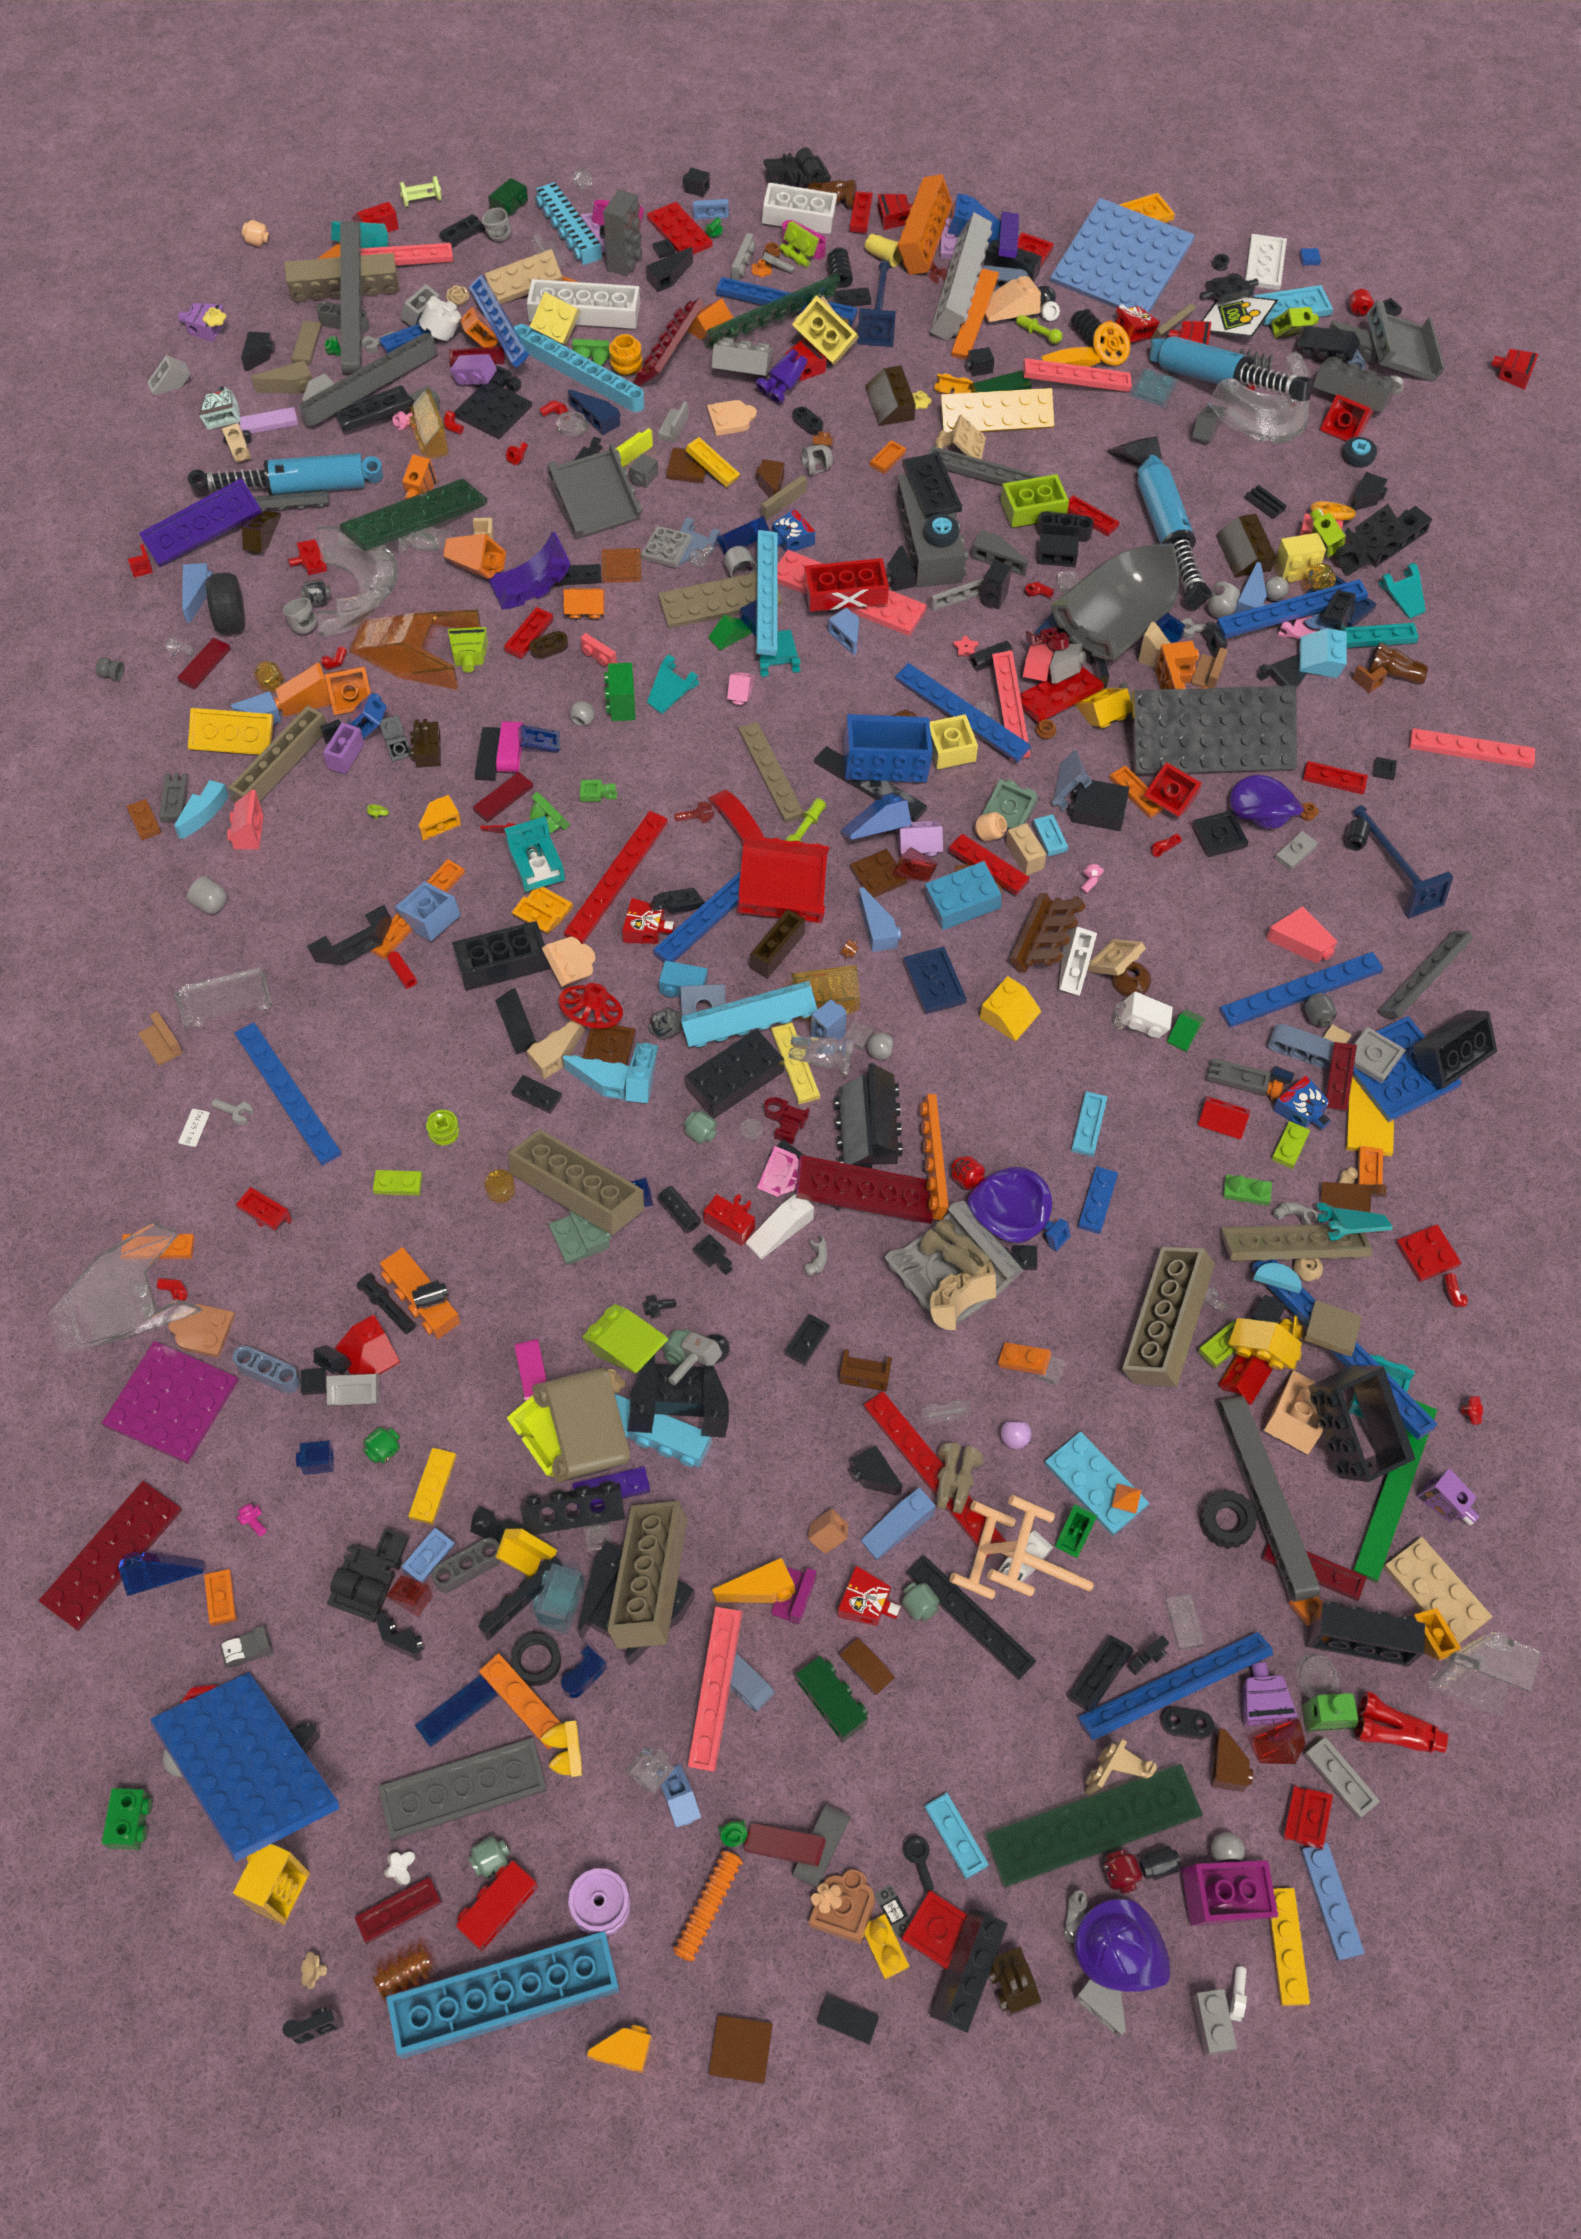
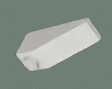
[1059,927,1097,996]
[746,1193,814,1260]

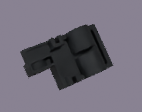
[763,147,831,187]
[1335,504,1407,576]
[327,1528,409,1623]

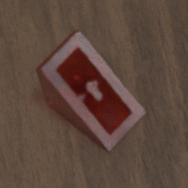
[893,847,938,881]
[386,1576,433,1617]
[1252,1718,1306,1764]

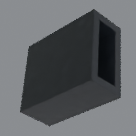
[1069,780,1130,832]

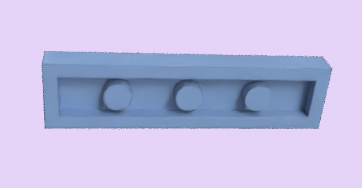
[1301,1843,1365,1961]

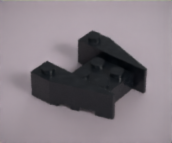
[627,1354,729,1438]
[578,1541,695,1665]

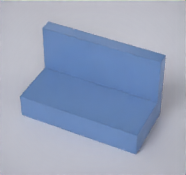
[692,199,729,220]
[402,1528,455,1585]

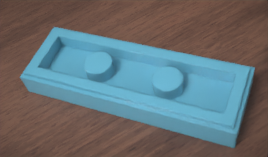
[1071,1091,1108,1157]
[924,1793,989,1880]

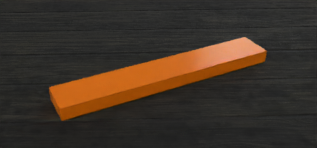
[951,268,999,359]
[370,859,465,960]

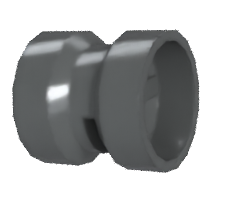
[96,657,125,681]

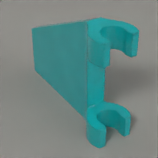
[1378,562,1426,619]
[759,629,801,677]
[647,654,700,715]
[1316,1202,1393,1241]

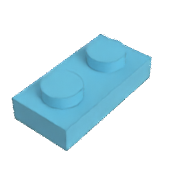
[1033,814,1068,857]

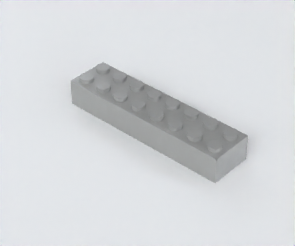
[930,212,992,341]

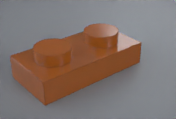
[812,431,835,446]
[126,799,161,841]

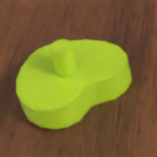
[366,804,389,819]

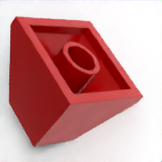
[1320,394,1373,441]
[335,1314,400,1375]

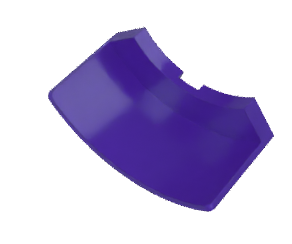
[488,532,571,609]

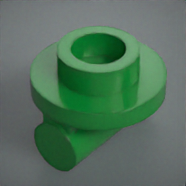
[705,217,723,237]
[324,336,341,356]
[718,1820,747,1847]

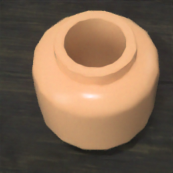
[242,220,270,247]
[975,812,1007,841]

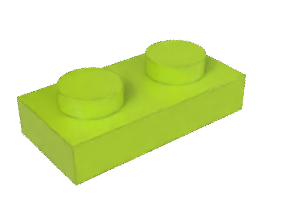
[1272,1121,1310,1169]
[373,1170,423,1196]
[1198,1320,1236,1369]

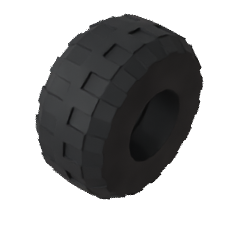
[206,572,245,634]

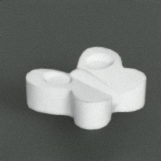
[384,1852,415,1885]

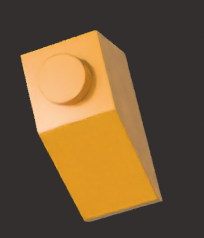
[419,795,461,841]
[1413,1608,1463,1661]
[587,2025,652,2074]

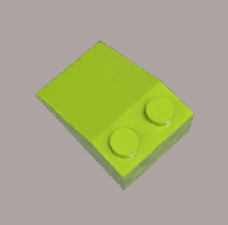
[582,1304,668,1374]

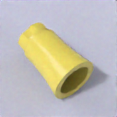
[865,234,903,267]

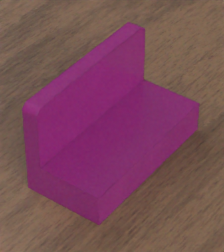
[771,1568,817,1625]

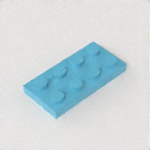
[1254,285,1333,325]
[1044,1431,1149,1537]

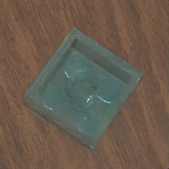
[533,1563,585,1635]

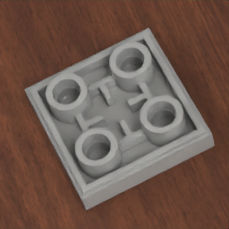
[641,526,692,568]

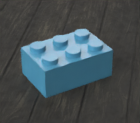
[925,861,1002,930]

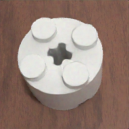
[419,296,461,341]

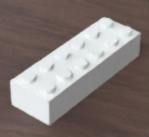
[527,279,640,329]

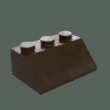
[865,365,916,426]
[1216,514,1276,578]

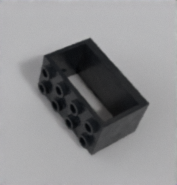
[1308,1365,1416,1482]

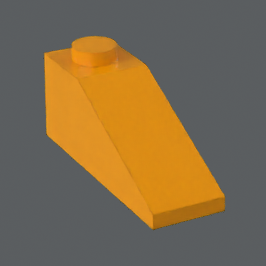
[712,1558,796,1603]

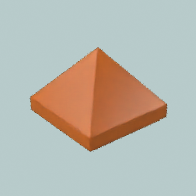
[1112,1483,1142,1514]

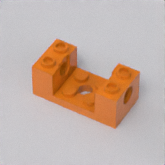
[1155,641,1208,689]

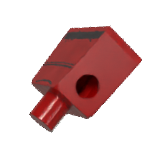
[877,194,913,230]
[1168,321,1212,345]
[785,339,826,381]
[1491,349,1539,390]

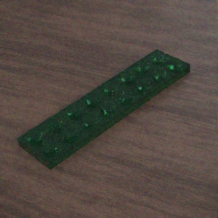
[703,273,841,348]
[340,478,487,552]
[984,1764,1203,1889]

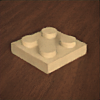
[1087,939,1146,975]

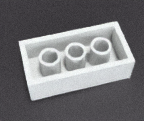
[762,183,837,234]

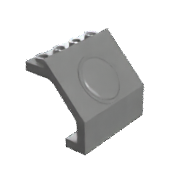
[884,1201,1024,1331]

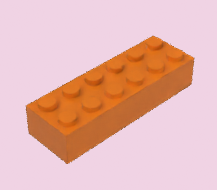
[897,174,953,275]

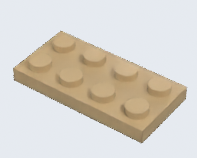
[485,249,563,304]
[1383,1537,1493,1644]

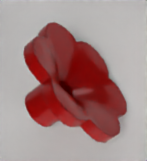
[1461,1396,1483,1425]

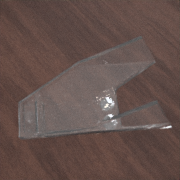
[48,1221,202,1354]

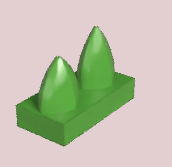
[572,339,610,366]
[529,792,571,833]
[1223,1174,1272,1206]

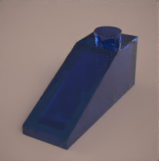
[118,1552,205,1596]

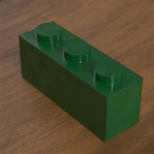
[971,370,1032,393]
[795,1656,868,1743]

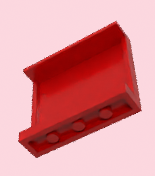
[737,835,829,923]

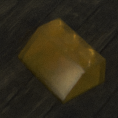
[409,389,449,459]
[791,965,860,1019]

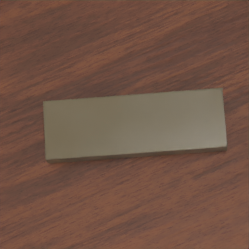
[1150,303,1196,341]
[291,321,322,365]
[761,475,807,521]

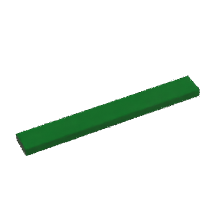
[1353,1400,1438,1583]

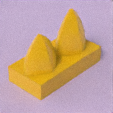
[541,1720,583,1777]
[864,1914,910,1980]

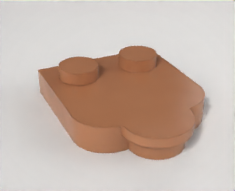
[168,1304,236,1358]
[808,1870,875,1944]

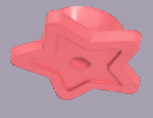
[953,635,979,656]

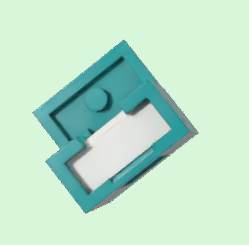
[504,816,566,892]

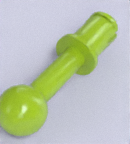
[1016,315,1062,344]
[786,798,826,842]

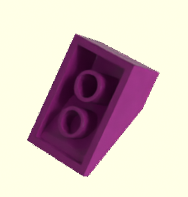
[1181,1860,1278,1926]

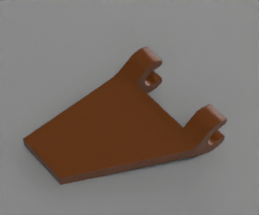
[1321,1182,1386,1233]

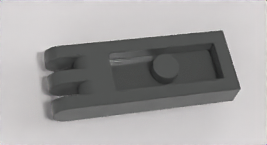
[160,773,188,822]
[1207,1058,1271,1095]

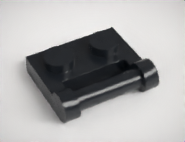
[282,2007,344,2044]

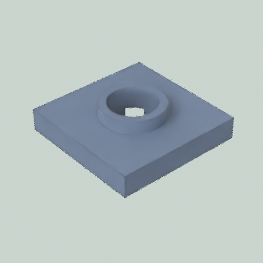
[681,984,726,1031]

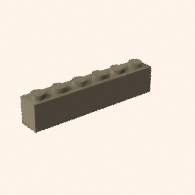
[228,705,326,803]

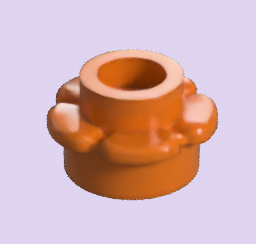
[1267,1079,1284,1100]

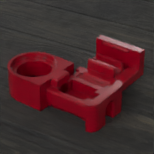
[1025,627,1069,650]
[764,1097,810,1145]

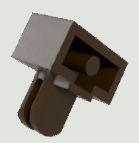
[410,719,441,768]
[988,1946,1042,2017]

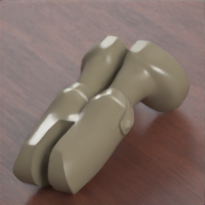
[920,1219,990,1276]
[937,1443,984,1514]

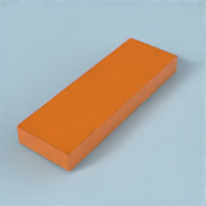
[1109,765,1164,819]

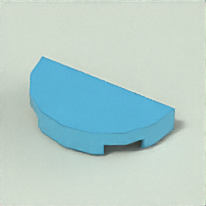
[1253,1263,1302,1293]

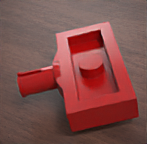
[288,539,327,575]

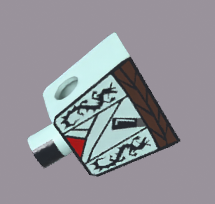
[199,386,241,430]

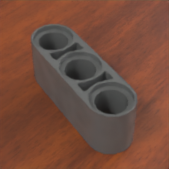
[316,301,369,334]
[431,1538,500,1593]
[793,1804,851,1888]

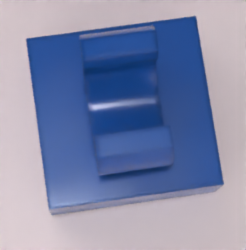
[1043,1218,1071,1252]

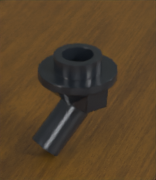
[643,1295,677,1319]

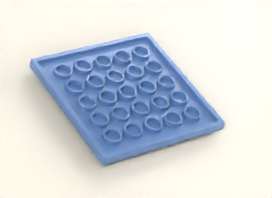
[1050,198,1195,313]

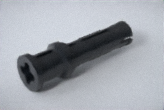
[356,1273,416,1335]

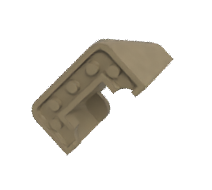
[532,1368,630,1483]

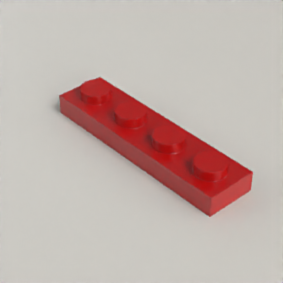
[949,834,1030,896]

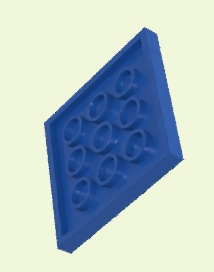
[1352,1016,1462,1123]

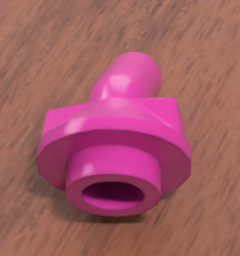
[236,1503,267,1536]

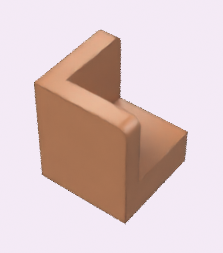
[808,1508,849,1554]

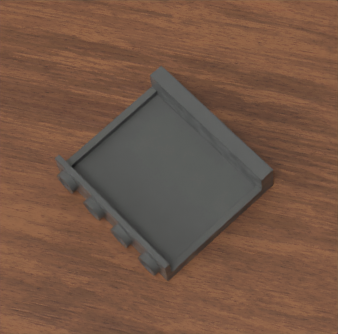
[1367,300,1445,381]
[547,443,642,540]

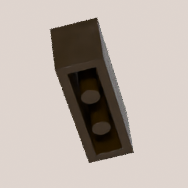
[750,909,805,978]

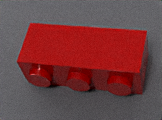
[455,1861,538,1952]

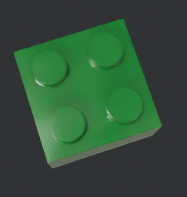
[604,662,636,721]

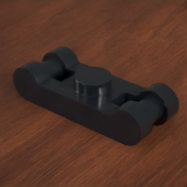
[439,214,486,248]

